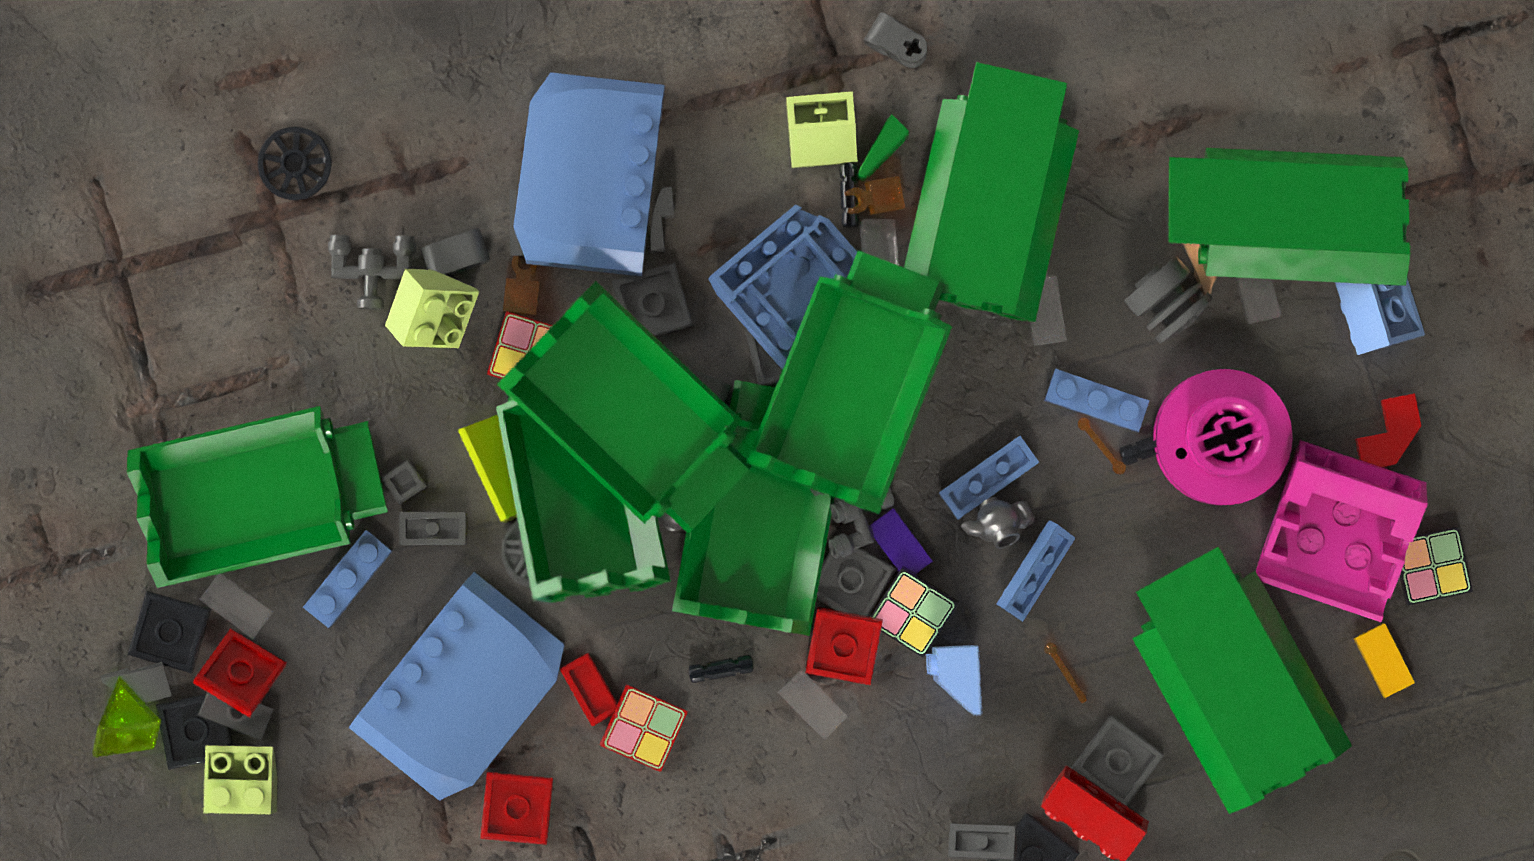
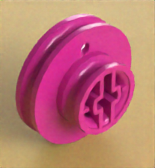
[1153,369,1293,505]

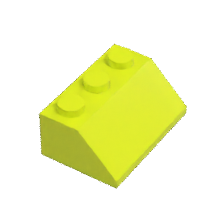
[458,415,517,523]

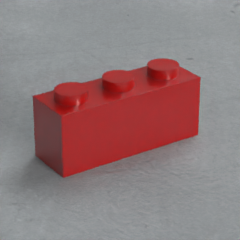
[1041,765,1149,861]

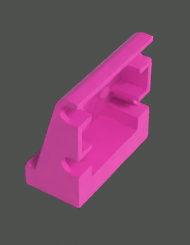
[1256,440,1427,622]

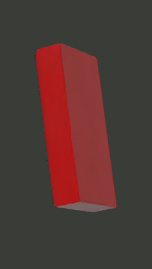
[560,652,618,727]

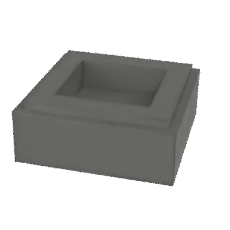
[381,459,428,505]

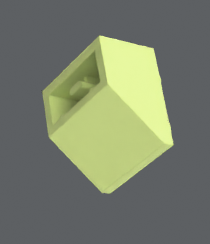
[786,91,857,168]
[385,269,479,348]
[204,745,278,814]

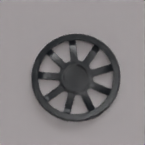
[258,127,332,200]

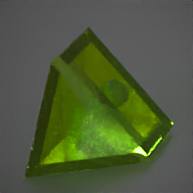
[92,676,161,758]

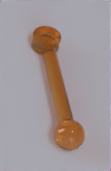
[1077,418,1126,474]
[1044,642,1087,704]

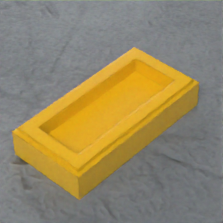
[1354,623,1415,698]

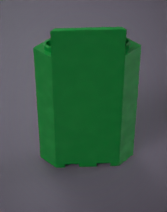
[904,62,1079,322]
[1168,147,1410,286]
[746,251,952,514]
[497,281,753,534]
[672,380,835,636]
[496,397,671,603]
[127,406,388,588]
[1132,546,1352,814]

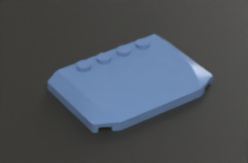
[514,73,665,276]
[708,205,857,370]
[349,572,565,800]

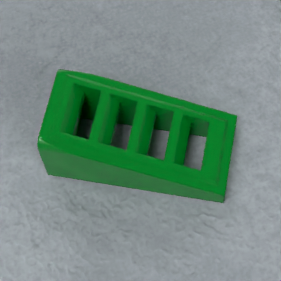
[857,114,909,182]

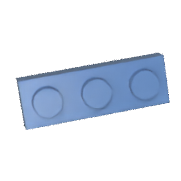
[1044,369,1149,433]
[939,436,1039,520]
[997,520,1075,622]
[303,530,392,628]

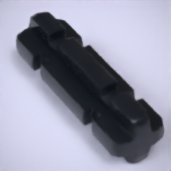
[839,162,860,228]
[1119,436,1158,466]
[688,655,754,683]

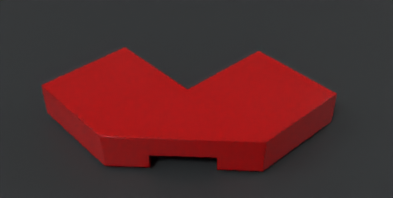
[1355,393,1422,467]

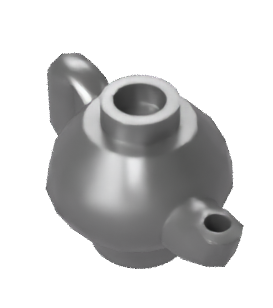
[961,497,1035,549]

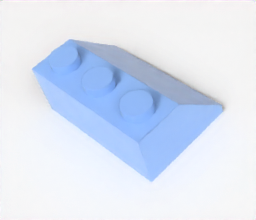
[1334,278,1425,355]
[926,645,981,715]

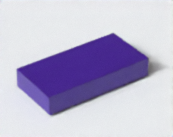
[869,508,933,574]

